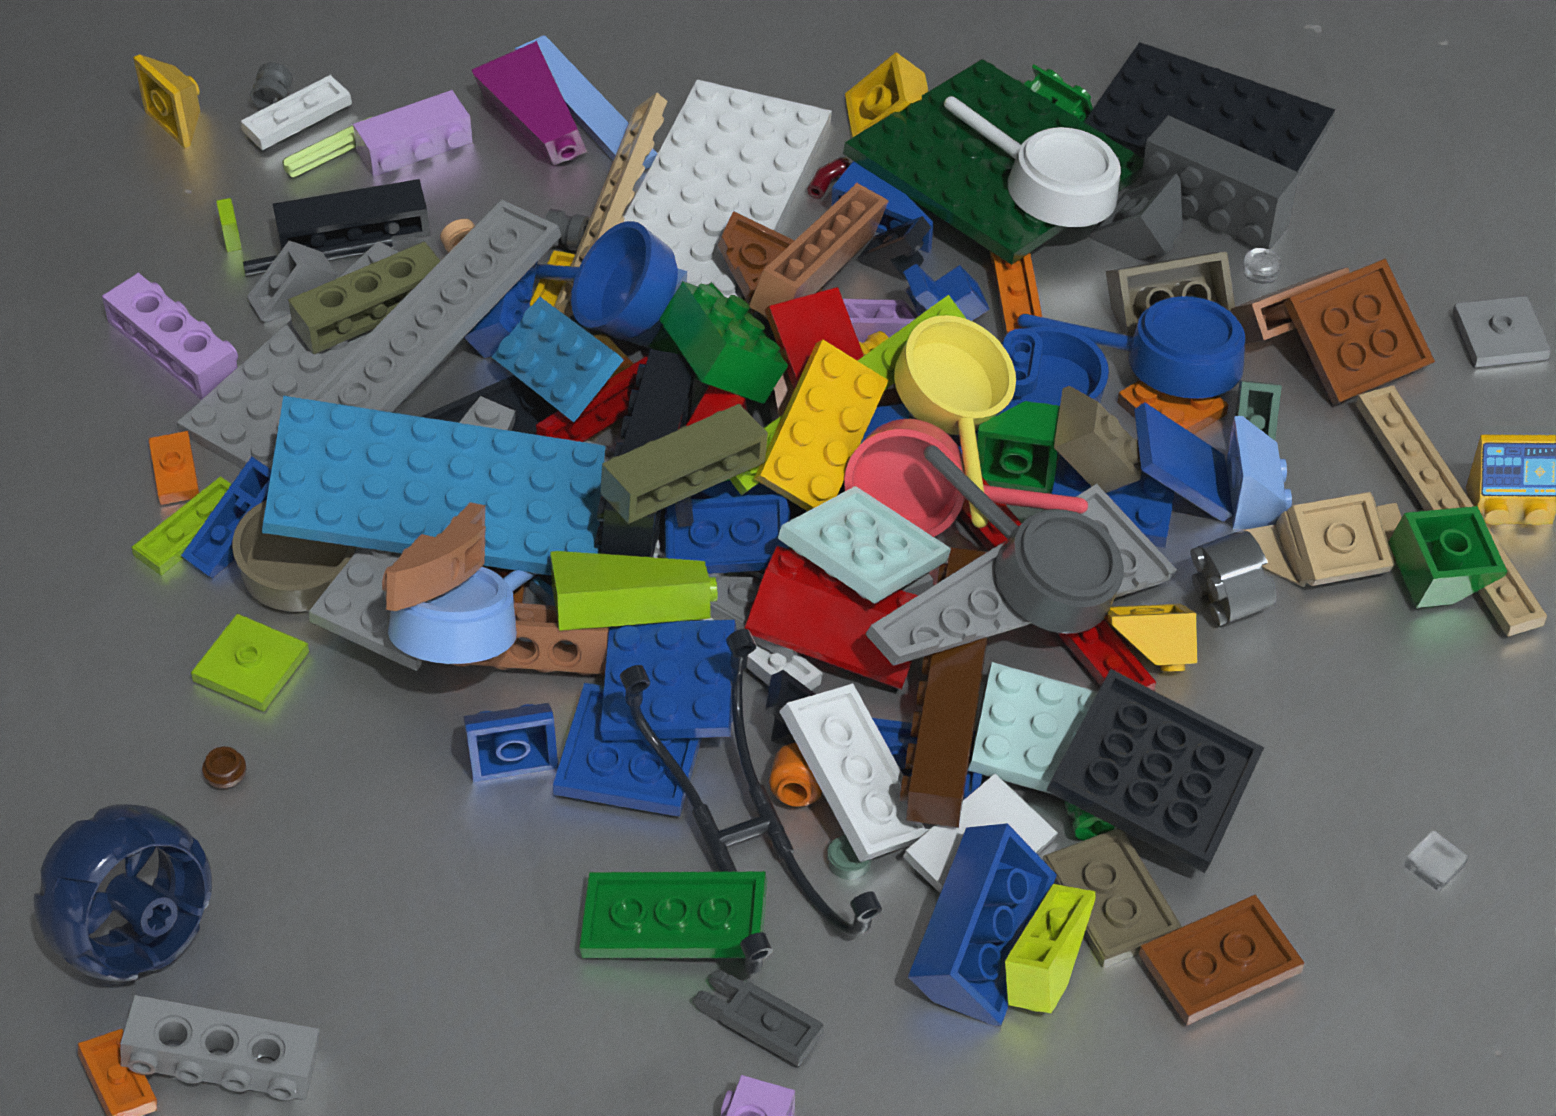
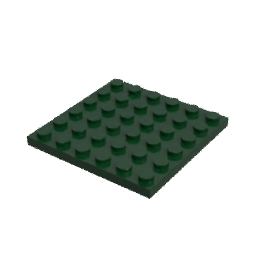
[843,59,1144,265]

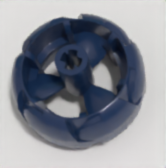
[34,804,212,982]

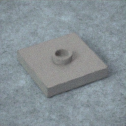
[1452,296,1551,367]

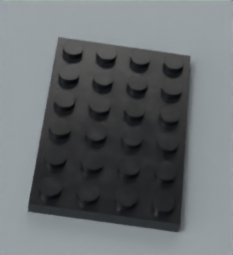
[1084,42,1336,176]

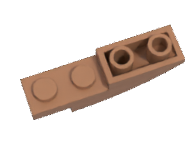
[382,502,486,611]

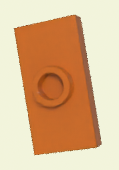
[149,431,200,505]

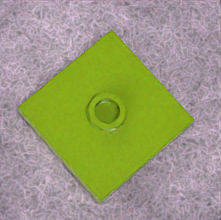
[191,614,309,712]

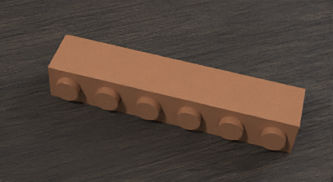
[749,183,889,320]

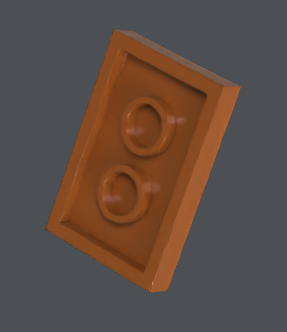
[1139,894,1305,1026]

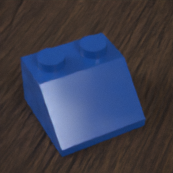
[463,703,558,782]

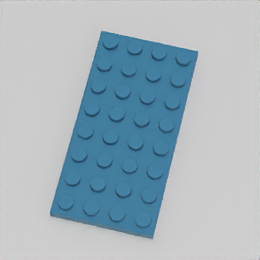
[262,396,605,575]

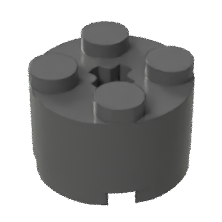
[1190,530,1276,626]

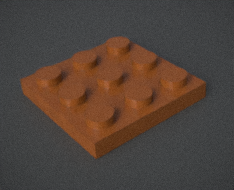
[1284,258,1435,406]

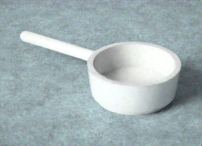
[944,96,1121,227]

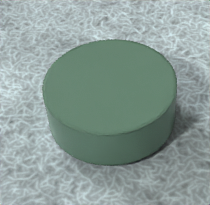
[827,835,871,880]

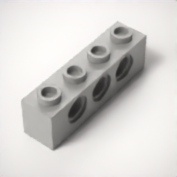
[120,995,320,1100]

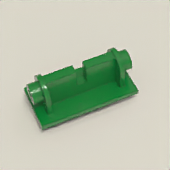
[1024,64,1093,121]

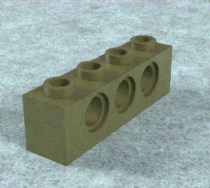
[288,241,440,355]

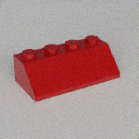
[744,546,918,690]

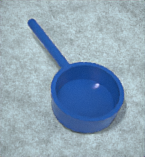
[535,221,678,340]
[1017,296,1245,398]
[959,326,1109,453]

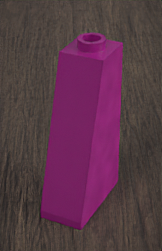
[472,41,587,166]

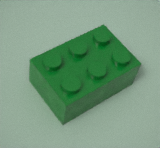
[659,281,788,404]

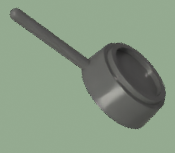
[924,445,1124,634]

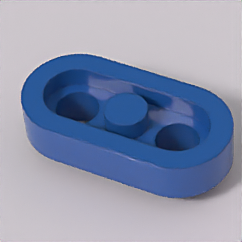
[1003,328,1043,396]

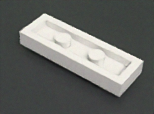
[241,75,352,150]

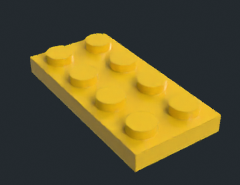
[754,340,889,511]

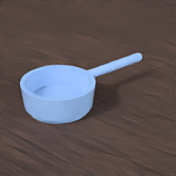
[388,567,537,664]

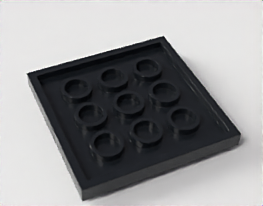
[1046,669,1264,873]

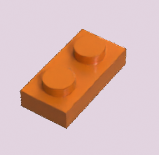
[77,1029,157,1116]

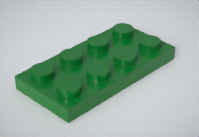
[579,871,768,958]

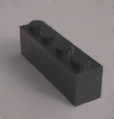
[273,179,430,251]

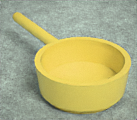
[894,315,1016,528]

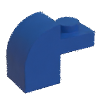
[904,264,990,321]

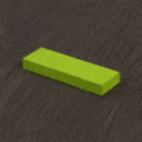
[131,476,231,576]

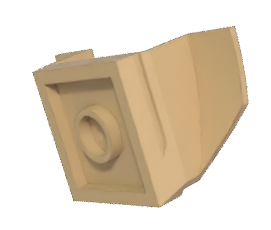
[1244,492,1402,587]

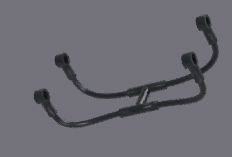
[620,629,882,975]

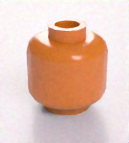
[769,743,823,807]

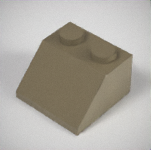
[1054,386,1141,493]

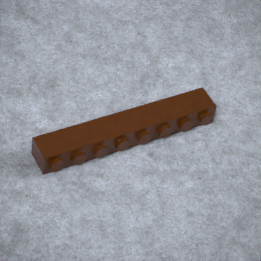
[900,547,988,828]

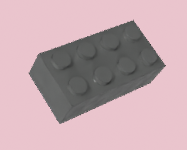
[1140,115,1299,252]

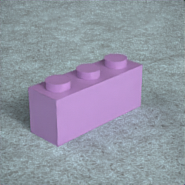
[353,90,473,177]

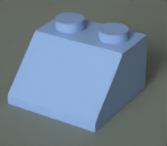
[1226,416,1292,529]

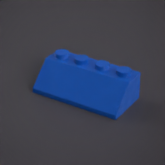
[908,823,1057,1026]

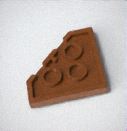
[717,211,824,313]

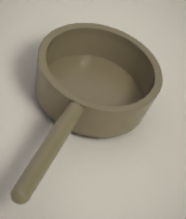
[232,500,357,612]

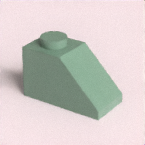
[1235,380,1282,440]

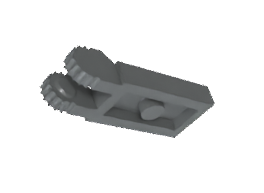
[693,969,824,1067]

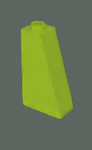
[550,551,718,631]

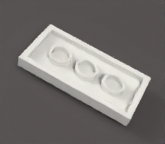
[779,684,932,862]

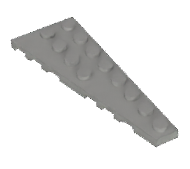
[309,396,515,671]
[866,484,1177,666]

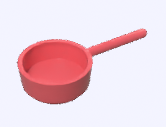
[844,419,1088,537]

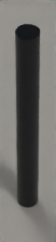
[243,234,393,276]

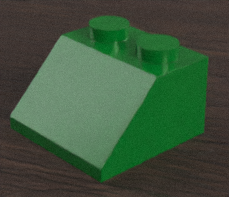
[977,401,1060,494]
[1388,506,1508,608]

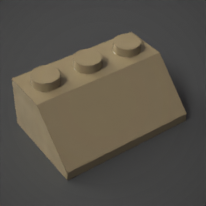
[1105,251,1235,337]

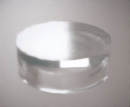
[1242,248,1282,284]

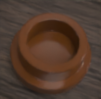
[202,746,247,788]

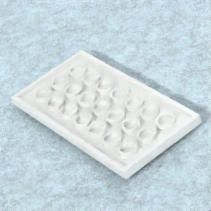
[624,80,831,301]

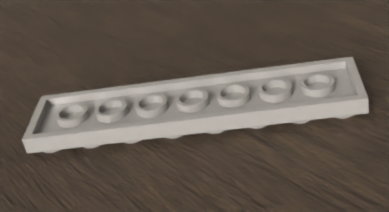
[305,199,562,412]

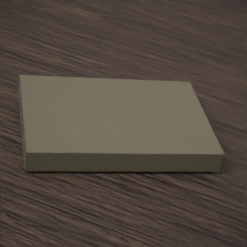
[1043,828,1182,968]

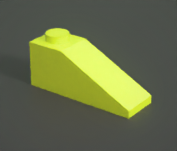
[1005,884,1096,1014]

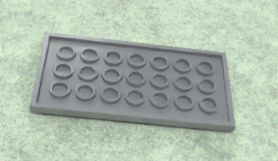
[177,241,467,469]

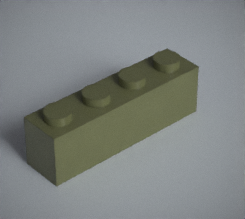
[601,404,768,524]

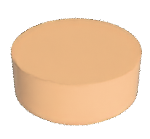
[440,219,475,253]

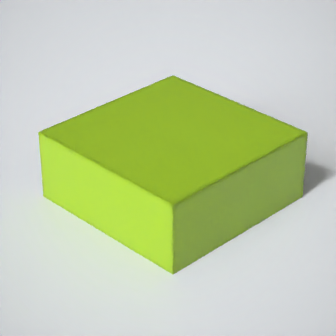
[216,198,242,252]

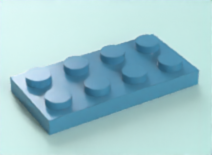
[492,297,624,422]

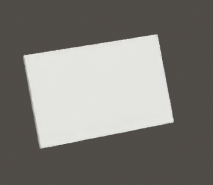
[903,773,1058,893]

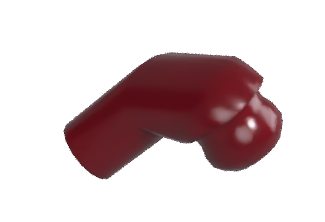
[807,157,850,199]

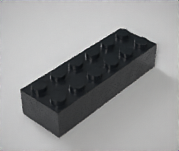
[594,349,695,557]

